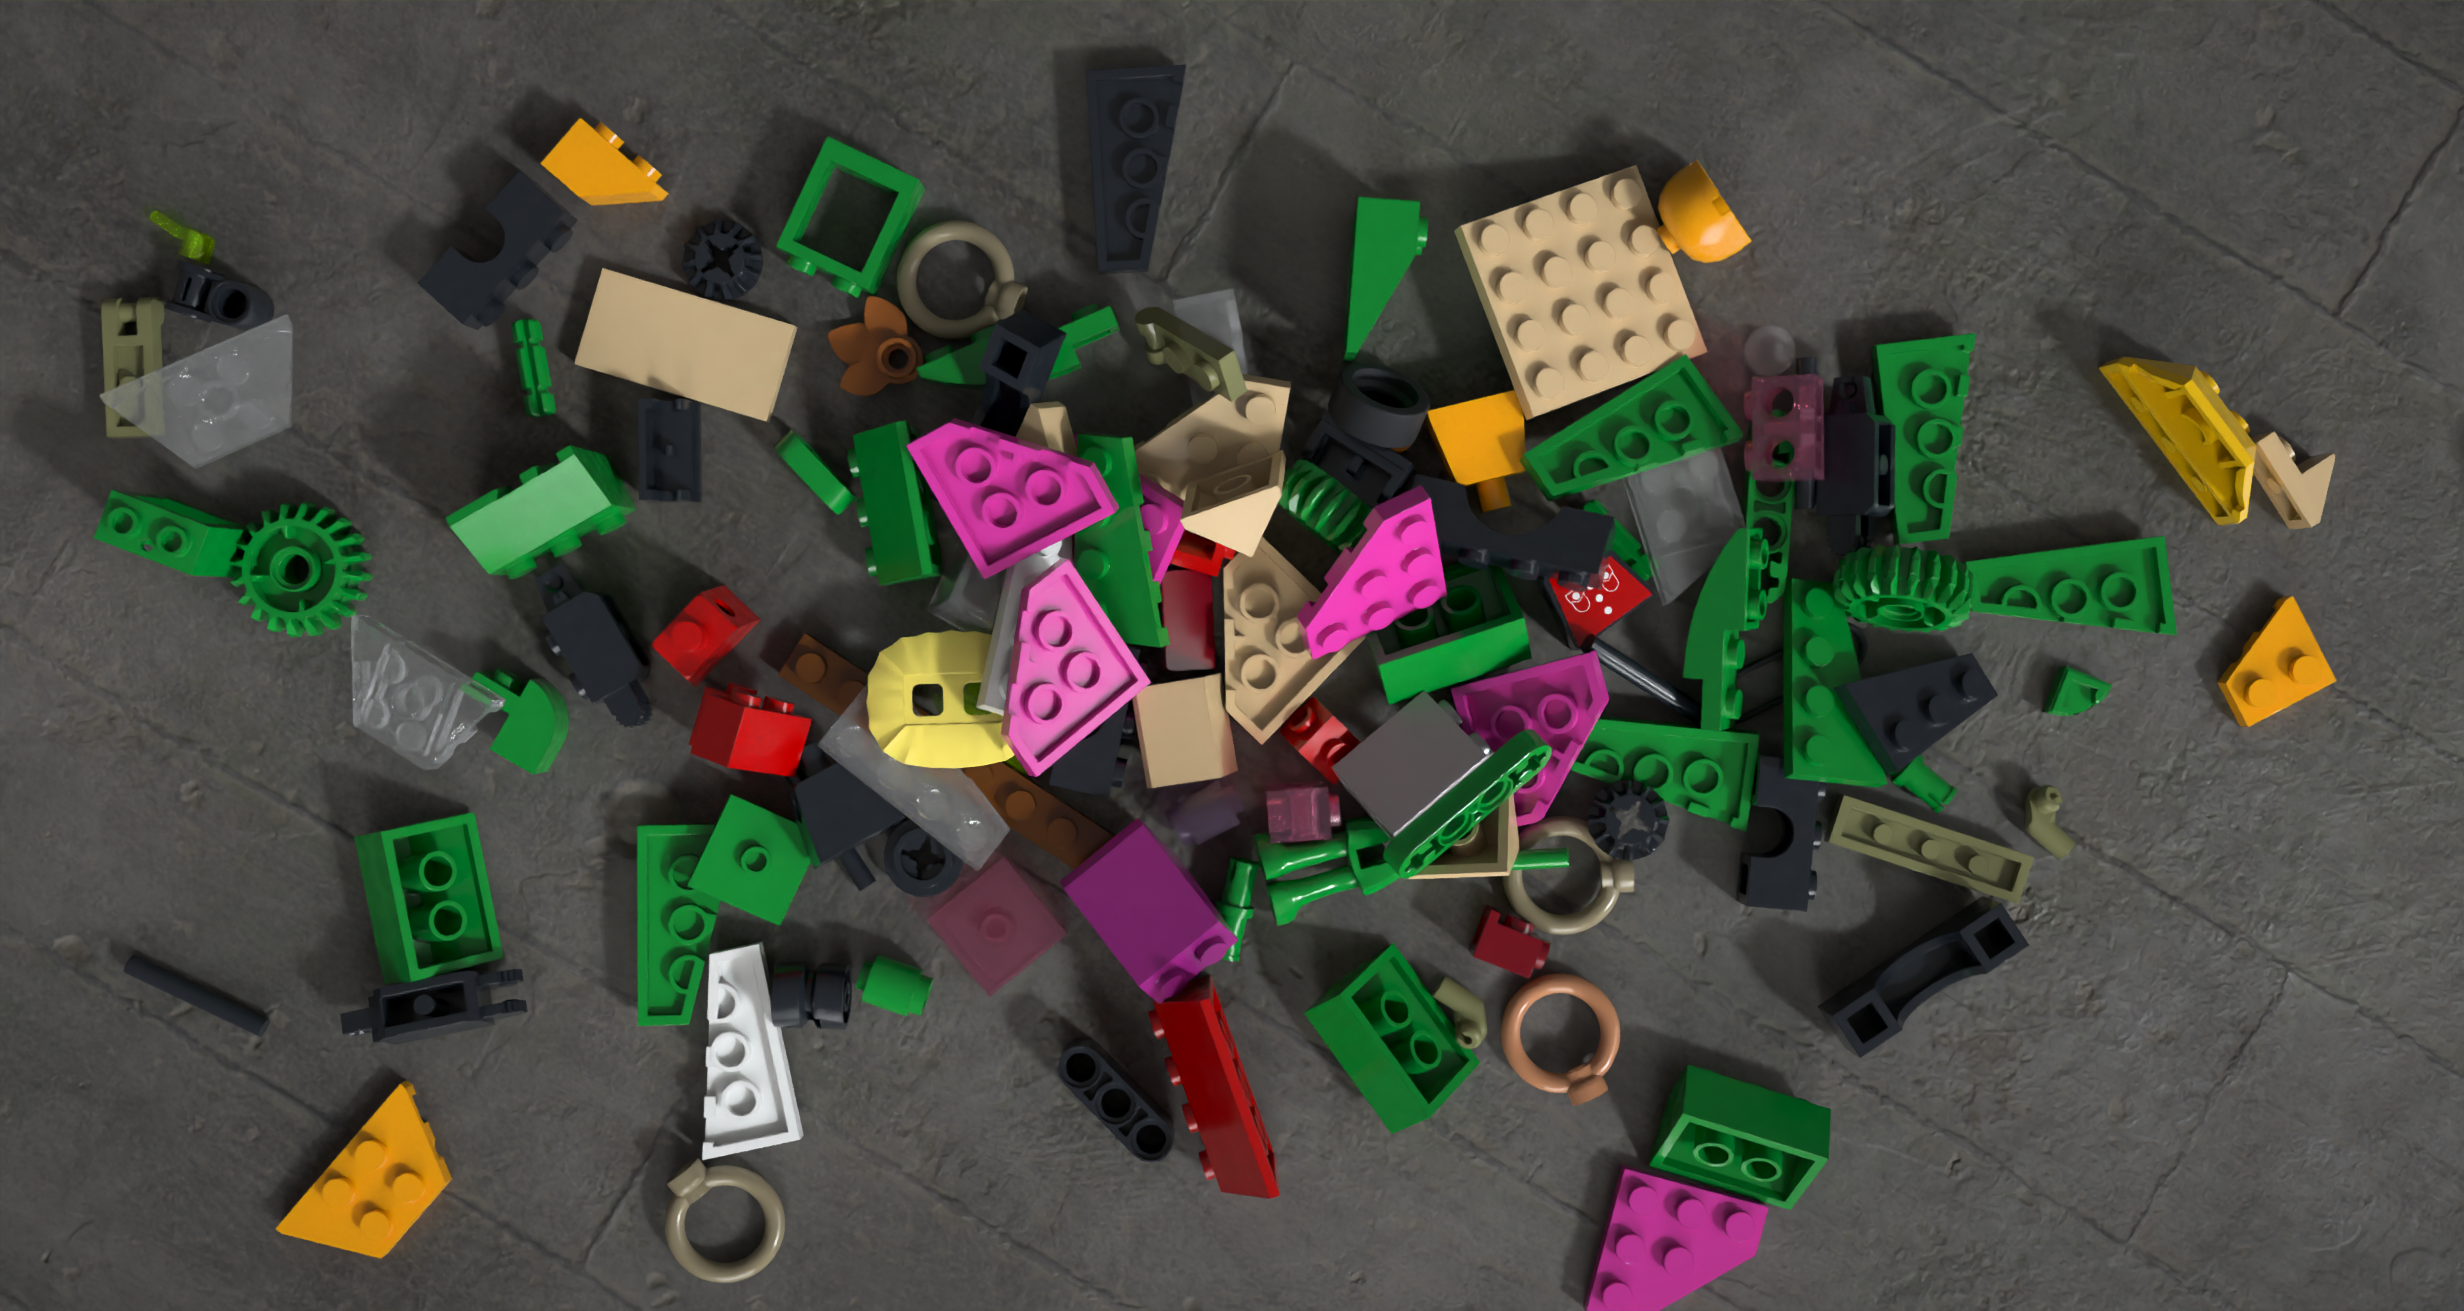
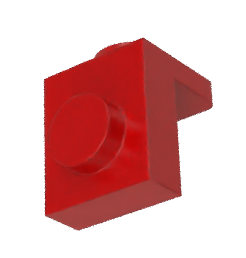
[1170,529,1236,577]
[1280,697,1361,785]

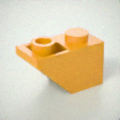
[540,118,669,206]

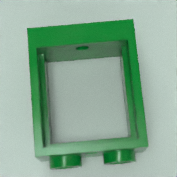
[776,136,925,298]
[94,490,253,578]

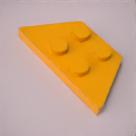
[275,1080,452,1259]

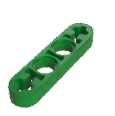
[1740,409,1795,603]
[1383,729,1552,879]

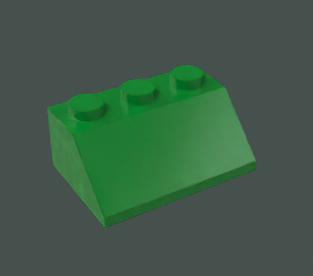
[848,420,945,586]
[1365,562,1532,705]
[354,812,504,984]
[1304,943,1480,1134]
[1649,1065,1831,1210]

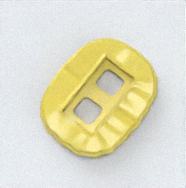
[866,630,1014,768]

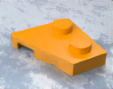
[2217,596,2337,727]

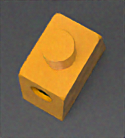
[1424,390,1526,513]

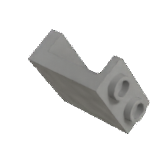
[1332,691,1494,840]

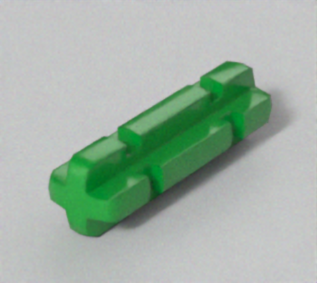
[511,319,556,418]
[1580,498,1659,581]

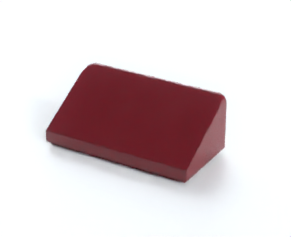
[1161,570,1216,671]

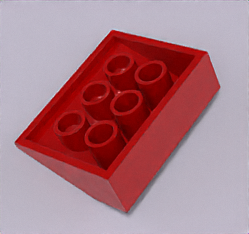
[1148,975,1280,1199]

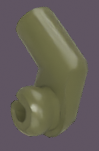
[2025,785,2075,859]
[1432,975,1487,1049]

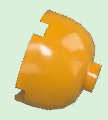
[1656,160,1752,263]

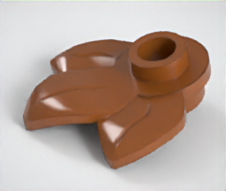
[828,296,924,396]

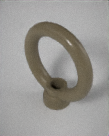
[896,220,1028,340]
[1502,816,1634,935]
[664,1157,785,1283]

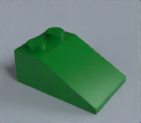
[1342,197,1428,364]

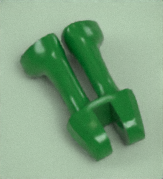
[1253,817,1400,926]

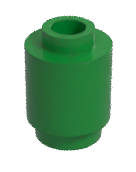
[856,954,934,1017]

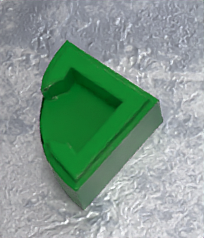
[2042,666,2112,716]

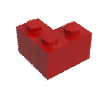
[688,682,812,777]

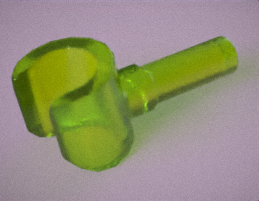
[150,211,215,264]

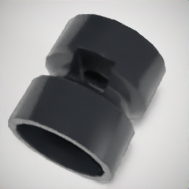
[771,961,852,1029]

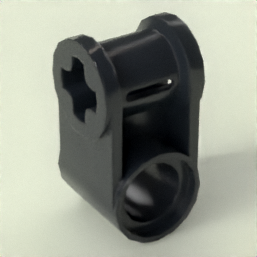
[164,260,274,332]

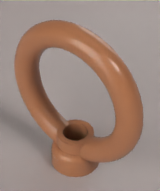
[1500,973,1620,1106]

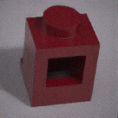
[1468,904,1551,979]

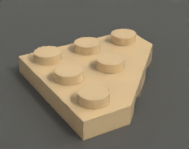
[1134,374,1291,501]
[1223,536,1366,745]

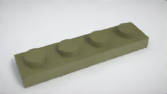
[1824,794,2034,904]

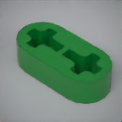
[773,429,857,515]

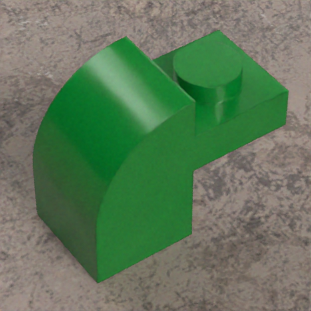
[466,667,569,775]

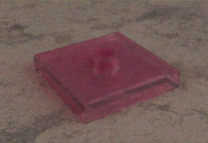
[927,855,1068,997]

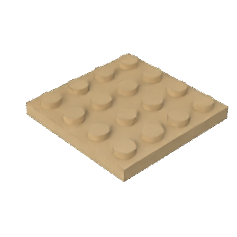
[1454,165,1708,420]

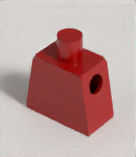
[651,585,761,687]

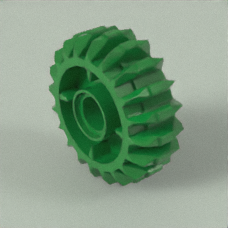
[1278,460,1373,555]
[230,502,373,637]
[1833,544,1975,633]

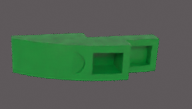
[916,303,1120,390]
[1683,528,1769,731]

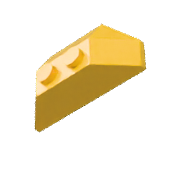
[2099,357,2257,525]

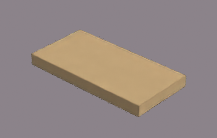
[574,268,798,423]

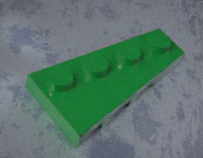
[1871,333,1976,545]
[1520,354,1744,502]
[1074,433,1170,648]
[1962,536,2177,635]
[1783,578,1887,788]
[1570,716,1760,832]
[637,823,720,1026]

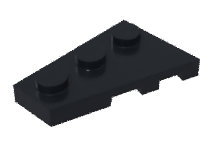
[1834,653,1998,774]

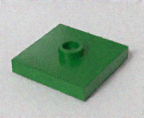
[687,793,810,926]

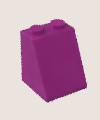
[1059,818,1239,1004]

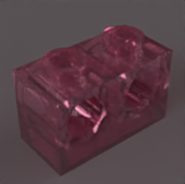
[1744,374,1824,482]
[1265,781,1340,843]

